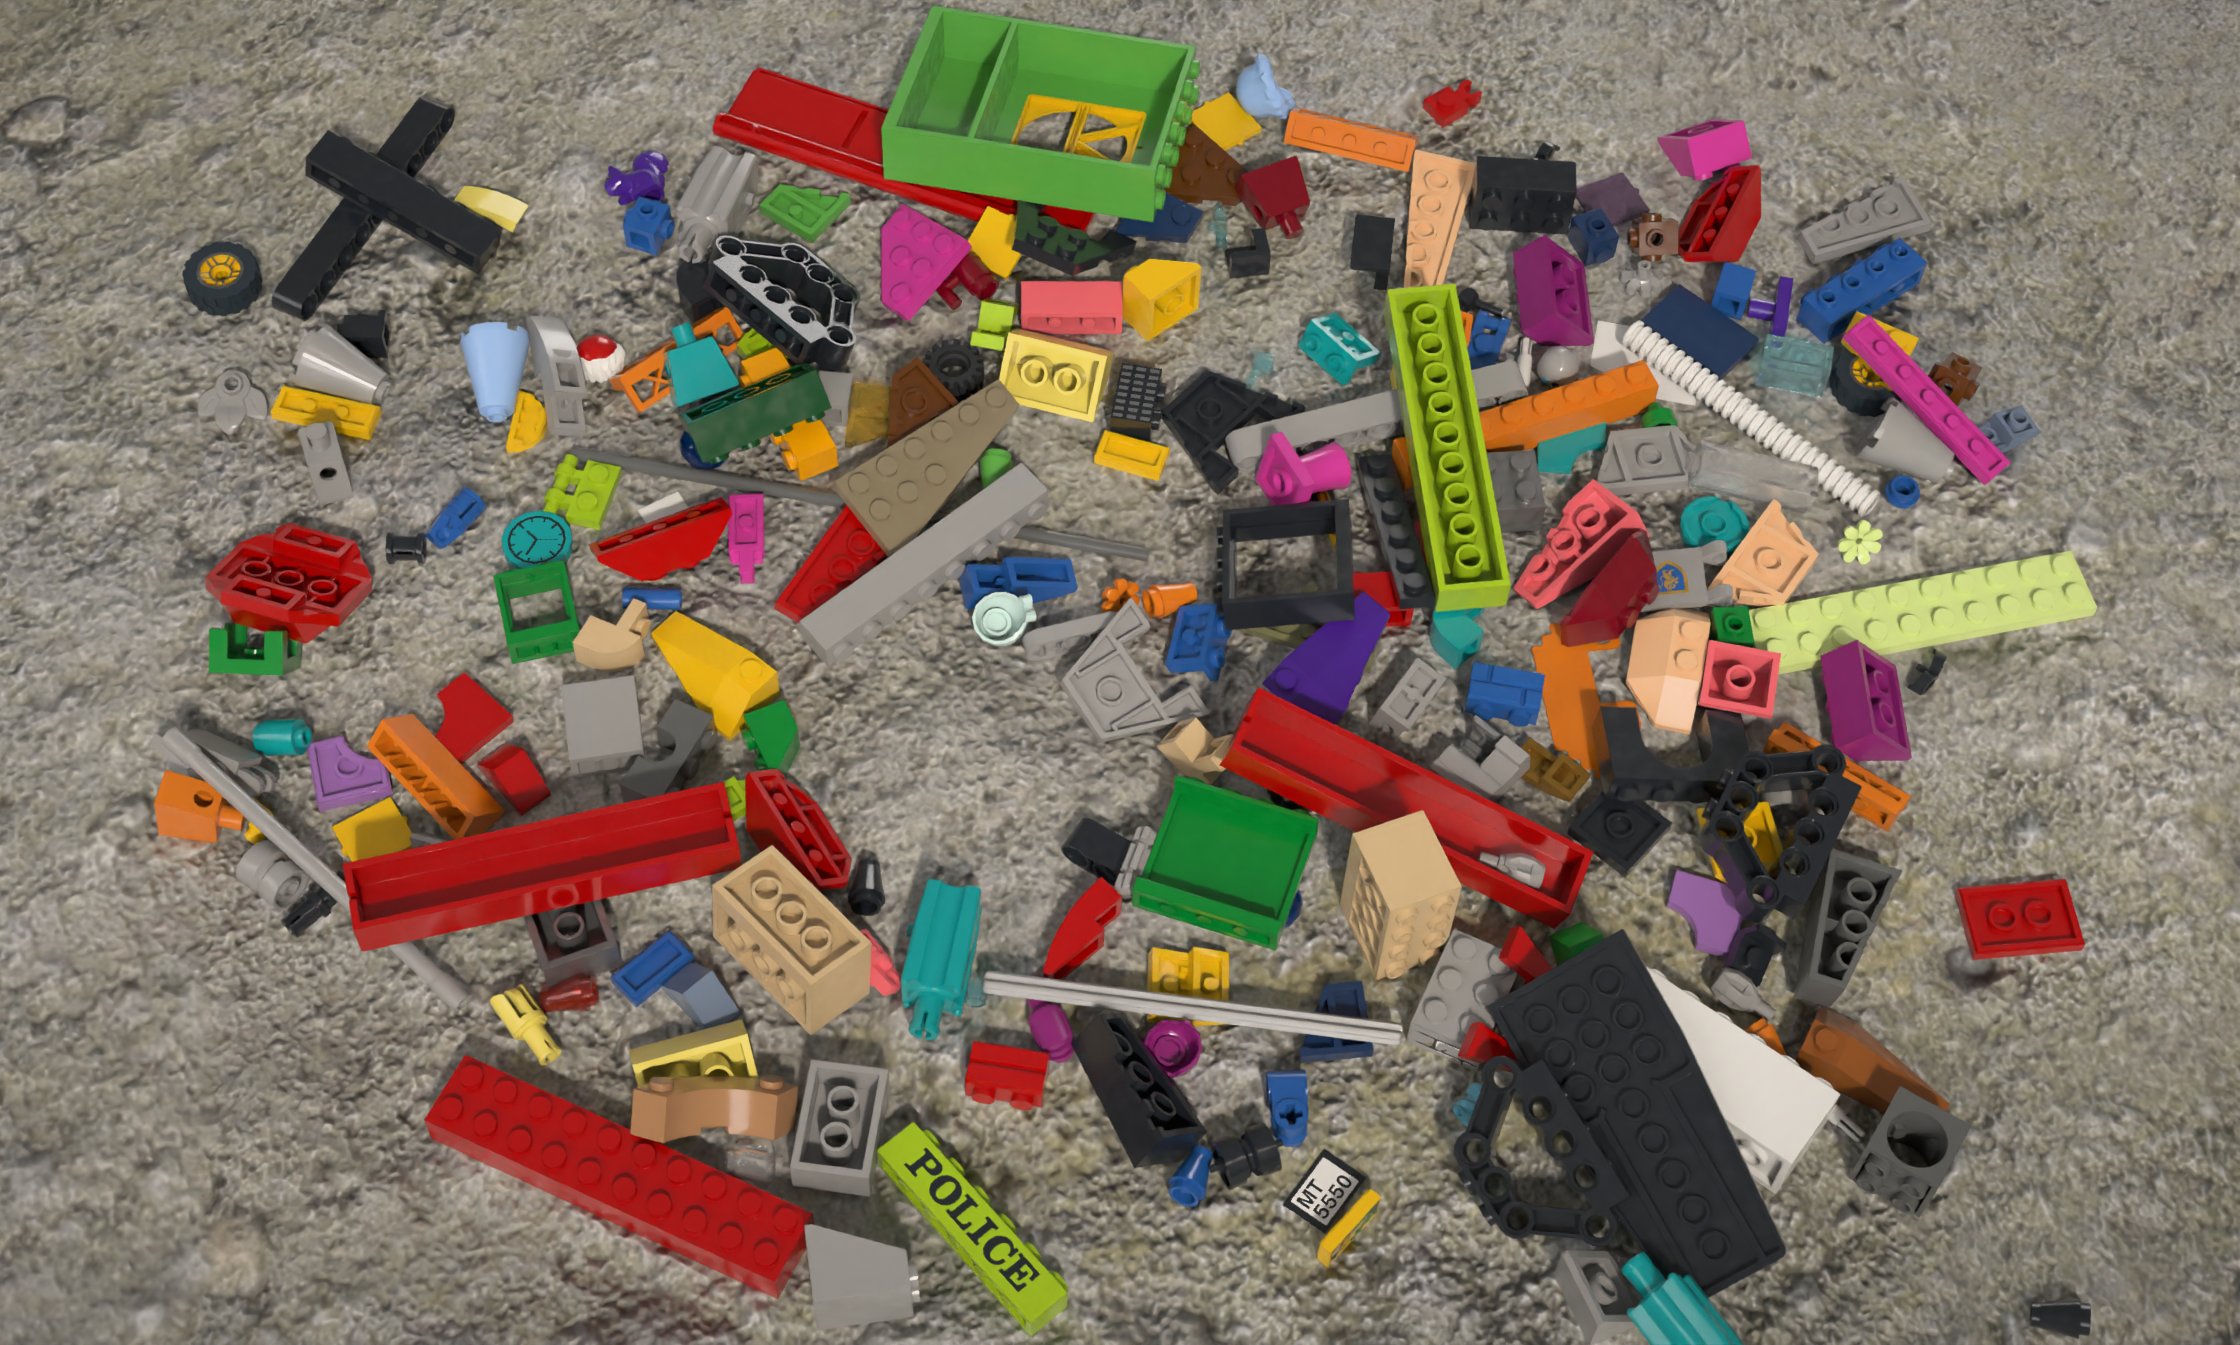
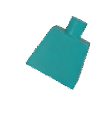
[663,322,739,408]

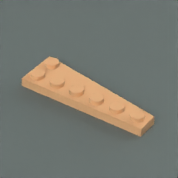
[1403,149,1476,288]

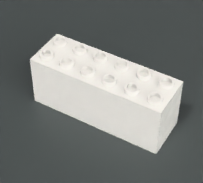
[1646,967,1840,1194]

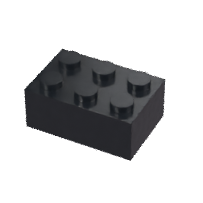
[1469,156,1577,235]

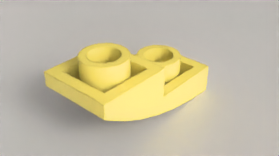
[453,186,529,233]

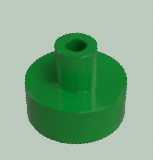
[1641,403,1678,428]

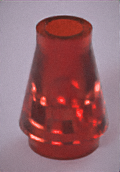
[539,973,599,1013]

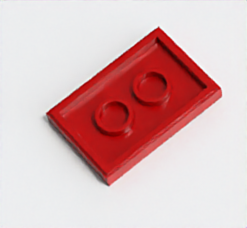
[1955,879,2085,960]

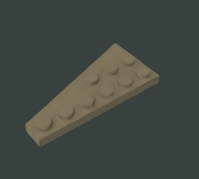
[833,379,1020,557]

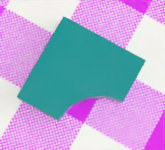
[1536,422,1606,474]

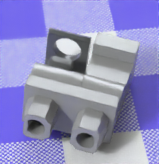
[1429,715,1530,803]

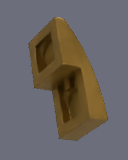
[1521,737,1591,802]

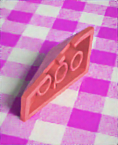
[1513,479,1650,609]

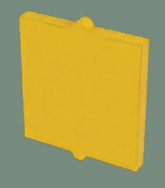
[1190,92,1262,151]
[968,206,1022,280]
[331,797,413,862]

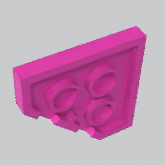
[881,204,972,322]

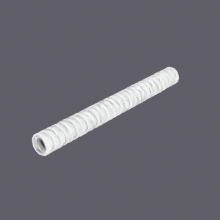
[1622,320,1880,517]

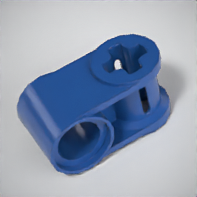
[1266,1069,1309,1147]

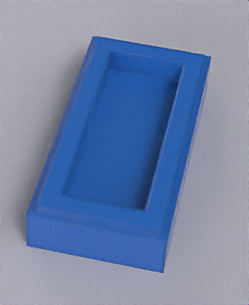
[610,930,695,1008]

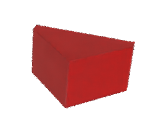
[477,743,551,816]

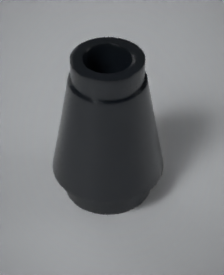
[848,858,885,916]
[2030,1298,2091,1339]

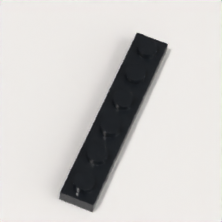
[1356,454,1436,610]

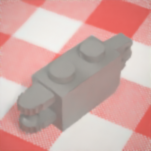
[150,729,278,797]

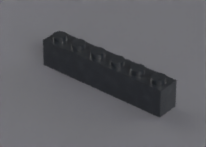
[305,130,502,274]

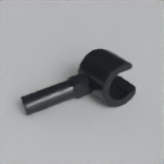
[1458,288,1503,317]

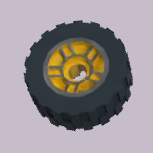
[182,241,263,316]
[1830,348,1902,417]

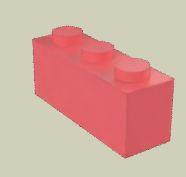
[1021,280,1123,334]

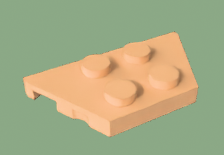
[1707,499,1819,607]

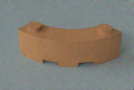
[630,1075,798,1143]

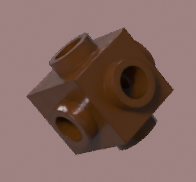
[1627,213,1678,261]
[1928,352,1982,407]

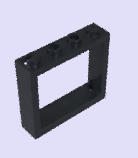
[1216,499,1355,630]

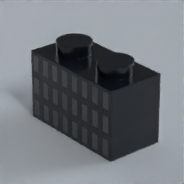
[1110,363,1167,442]

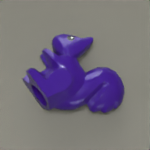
[604,151,669,206]

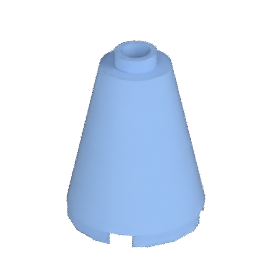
[460,322,530,422]

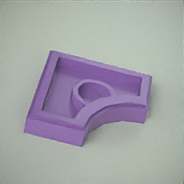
[307,736,394,812]
[1666,870,1742,958]

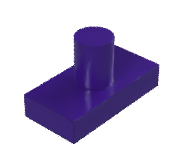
[1746,276,1793,350]

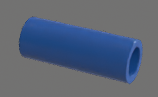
[622,587,682,610]

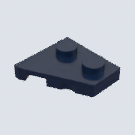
[1115,192,1204,243]
[1298,981,1374,1063]

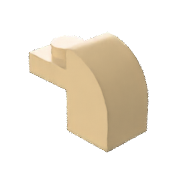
[572,598,651,672]
[1157,717,1233,785]

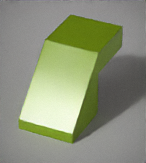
[970,298,1019,351]

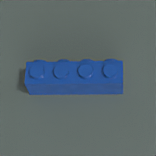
[1797,238,1927,344]

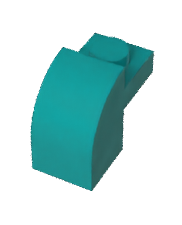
[1429,607,1485,669]

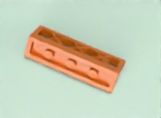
[1283,107,1420,172]
[608,307,744,413]
[1763,722,1911,832]

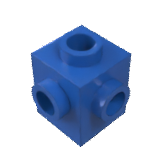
[623,196,675,256]

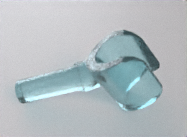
[1245,352,1274,390]
[965,979,995,1008]

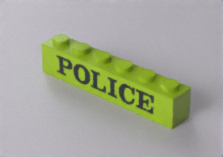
[877,1122,1068,1337]

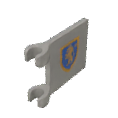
[1640,540,1733,612]

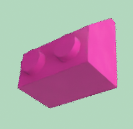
[1657,119,1752,181]

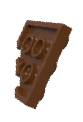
[1164,125,1248,206]
[886,357,959,449]

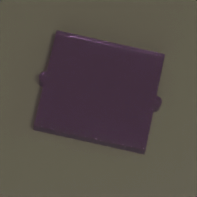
[1575,172,1650,227]

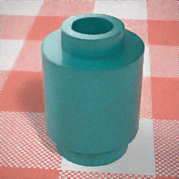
[253,719,312,756]

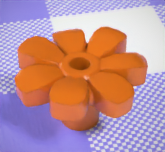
[1101,578,1140,613]

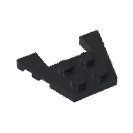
[1011,200,1137,276]
[1162,370,1305,495]

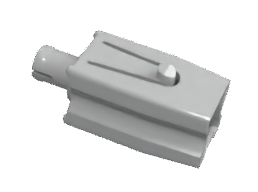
[676,146,758,263]

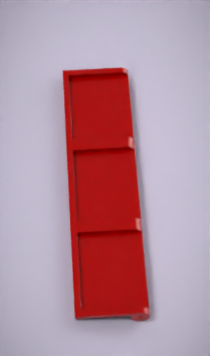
[713,67,1096,232]

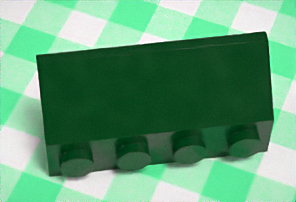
[678,361,832,464]

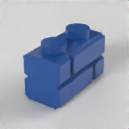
[1464,662,1545,727]

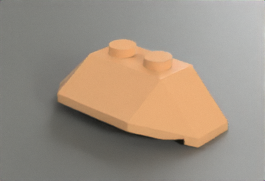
[1625,608,1711,734]

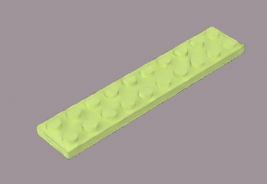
[1749,551,2097,675]

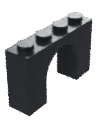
[1591,706,1756,805]

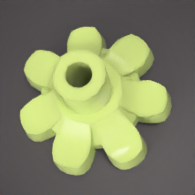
[1837,520,1883,564]

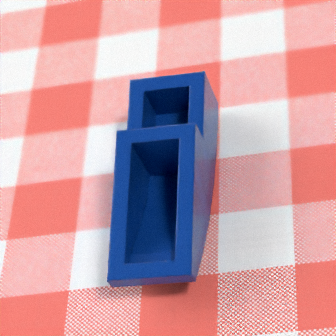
[959,557,1078,609]

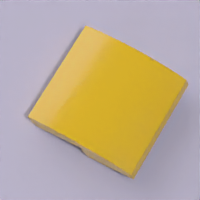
[1147,947,1229,1026]

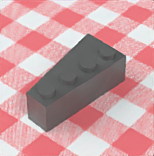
[1794,849,1902,1008]

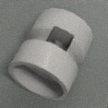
[236,840,310,910]

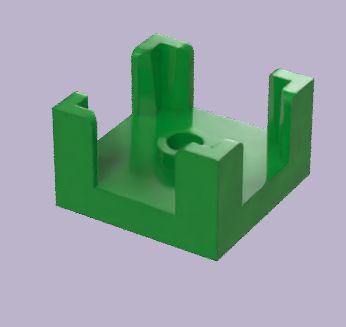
[209,622,301,676]

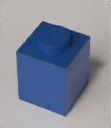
[1711,262,1757,321]

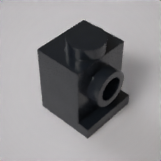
[337,310,391,358]

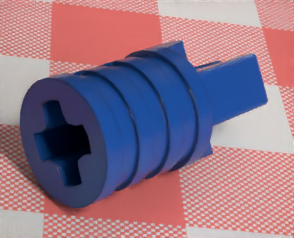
[425,488,487,549]

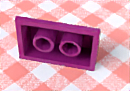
[1513,235,1594,346]
[1821,640,1912,761]

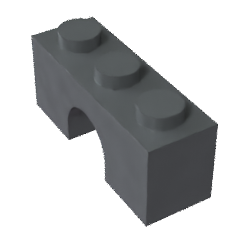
[620,699,718,803]

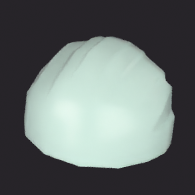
[972,592,1036,646]

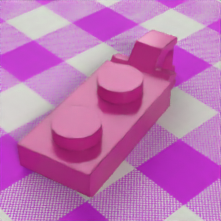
[728,493,765,584]

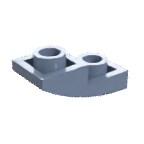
[1976,405,2040,453]

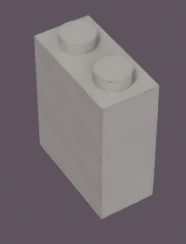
[561,675,646,778]

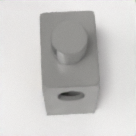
[298,421,354,506]

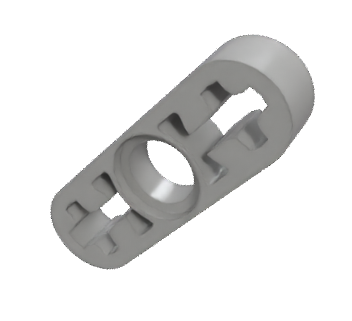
[1022,611,1118,661]

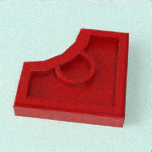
[435,672,514,764]

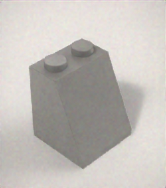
[804,1224,920,1331]

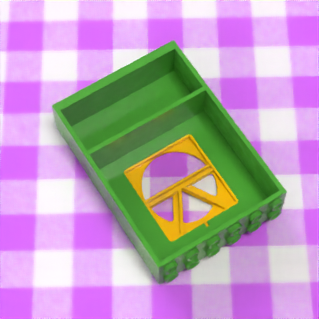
[881,5,1200,222]

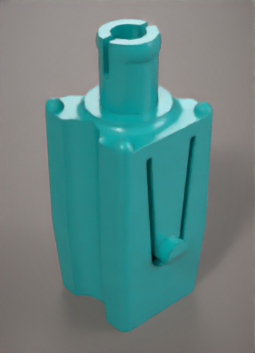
[900,879,982,1040]
[1621,1252,1744,1345]

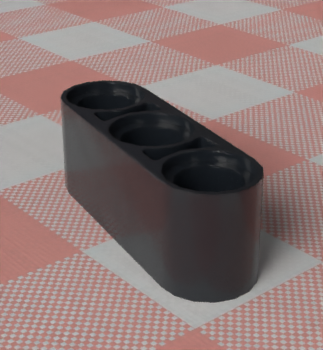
[1061,818,1134,896]

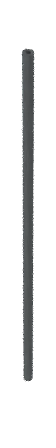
[571,447,1150,562]

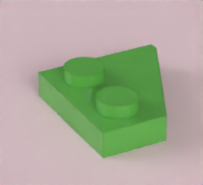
[759,184,851,243]

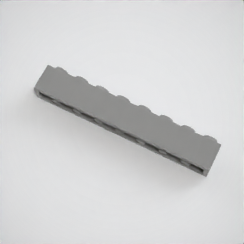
[799,463,1049,667]

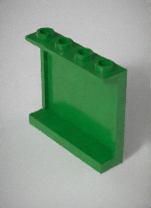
[1132,775,1319,951]

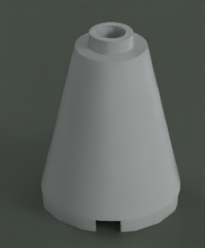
[289,322,391,405]
[1855,397,1957,482]

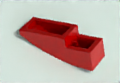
[1043,877,1122,980]

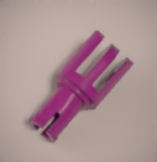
[1026,999,1074,1063]

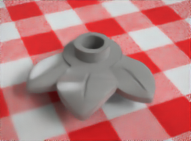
[198,370,268,436]

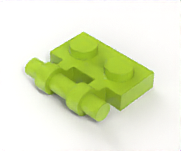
[543,454,622,530]

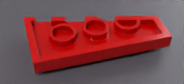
[774,505,888,624]

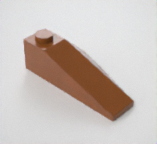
[1795,1005,1950,1114]

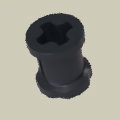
[385,532,427,564]

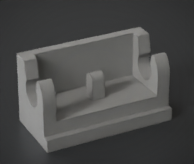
[1369,657,1447,739]

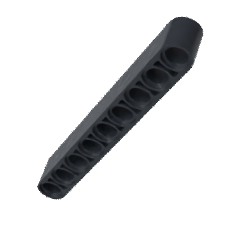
[272,96,455,321]

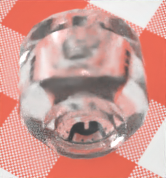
[724,1138,783,1191]

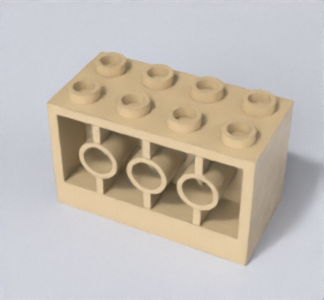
[1340,810,1462,980]
[712,845,872,1035]

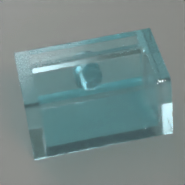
[1755,334,1834,397]

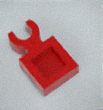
[1423,80,1482,128]

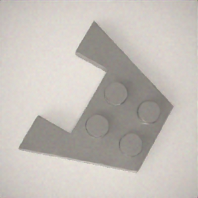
[1060,597,1211,743]

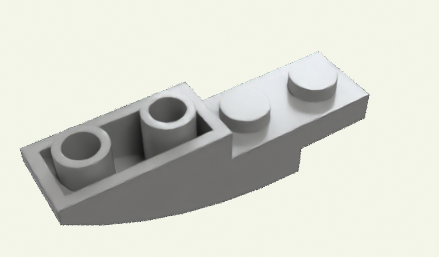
[527,315,587,437]

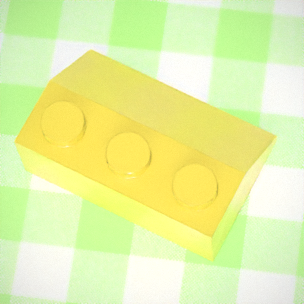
[999,328,1114,422]
[629,1019,758,1087]

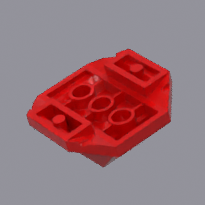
[205,523,372,644]

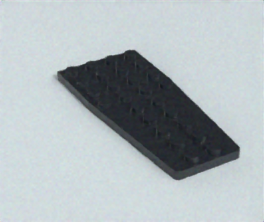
[1487,929,1787,1298]

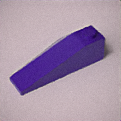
[1262,591,1391,725]

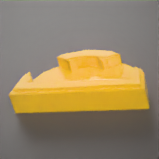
[506,391,548,453]

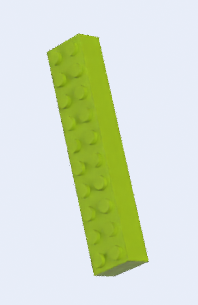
[1384,284,1511,612]

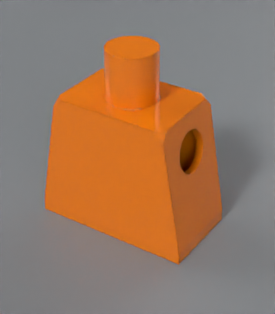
[154,770,246,843]

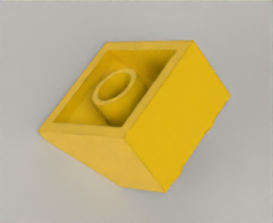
[1122,259,1202,342]

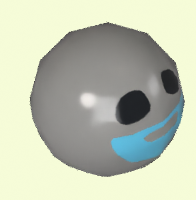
[1537,346,1579,388]

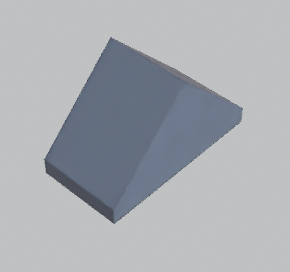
[661,962,741,1030]

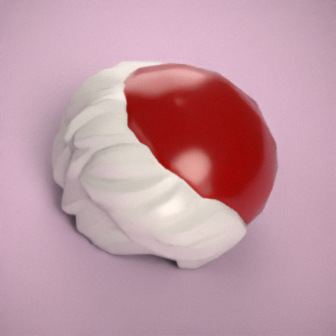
[576,334,626,383]

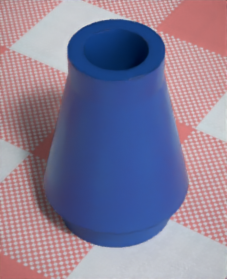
[1169,1146,1213,1207]

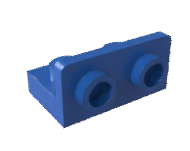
[1165,603,1232,681]

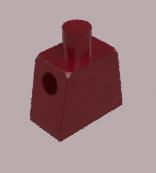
[1235,156,1310,239]

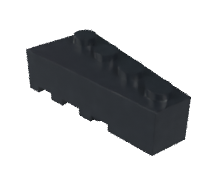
[1071,1012,1207,1168]

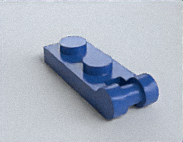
[1467,310,1512,370]

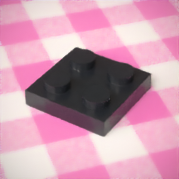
[1567,791,1672,878]

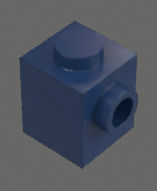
[1567,208,1619,266]

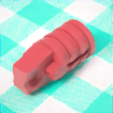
[860,929,901,996]

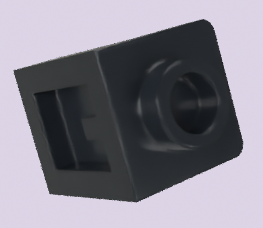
[1723,924,1787,987]

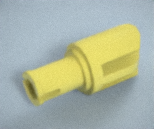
[490,983,562,1065]

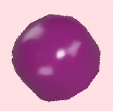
[1143,1019,1202,1078]

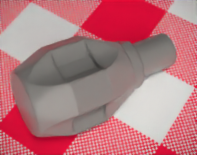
[1478,851,1546,890]
[1710,967,1776,1022]

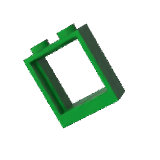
[493,560,580,664]

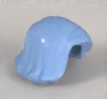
[1236,53,1295,120]

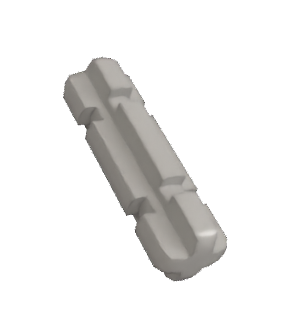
[1115,826,1157,895]

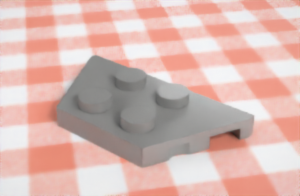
[1597,425,1724,496]

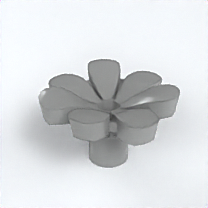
[1620,260,1663,297]

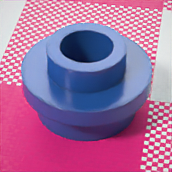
[1884,475,1920,509]

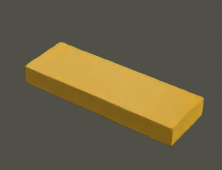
[270,385,382,440]

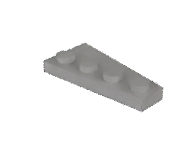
[1798,175,1932,264]

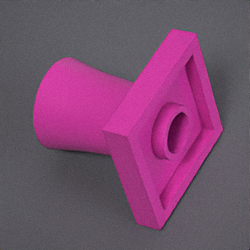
[1255,432,1351,506]

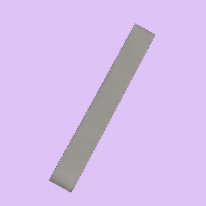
[1225,361,1529,474]

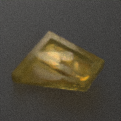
[845,383,890,448]

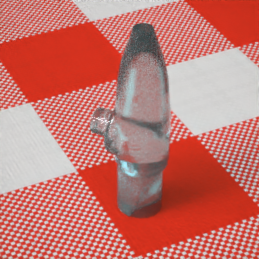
[1209,205,1228,248]

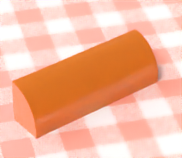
[366,714,505,840]

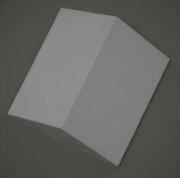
[1554,1250,1638,1345]

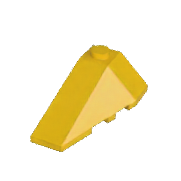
[651,611,780,741]

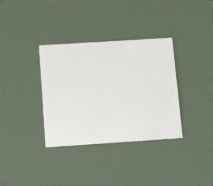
[1590,320,1696,406]

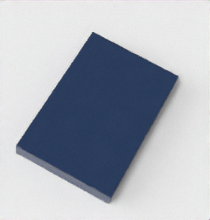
[1640,284,1759,381]

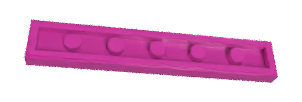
[1842,314,2011,486]

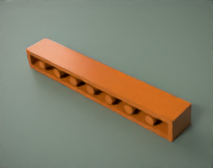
[1392,360,1659,490]

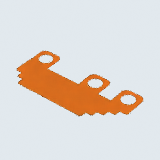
[1532,623,1641,780]

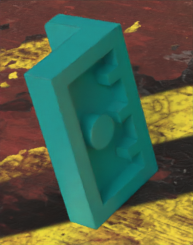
[1299,313,1382,386]

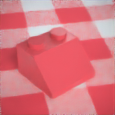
[1698,640,1781,719]

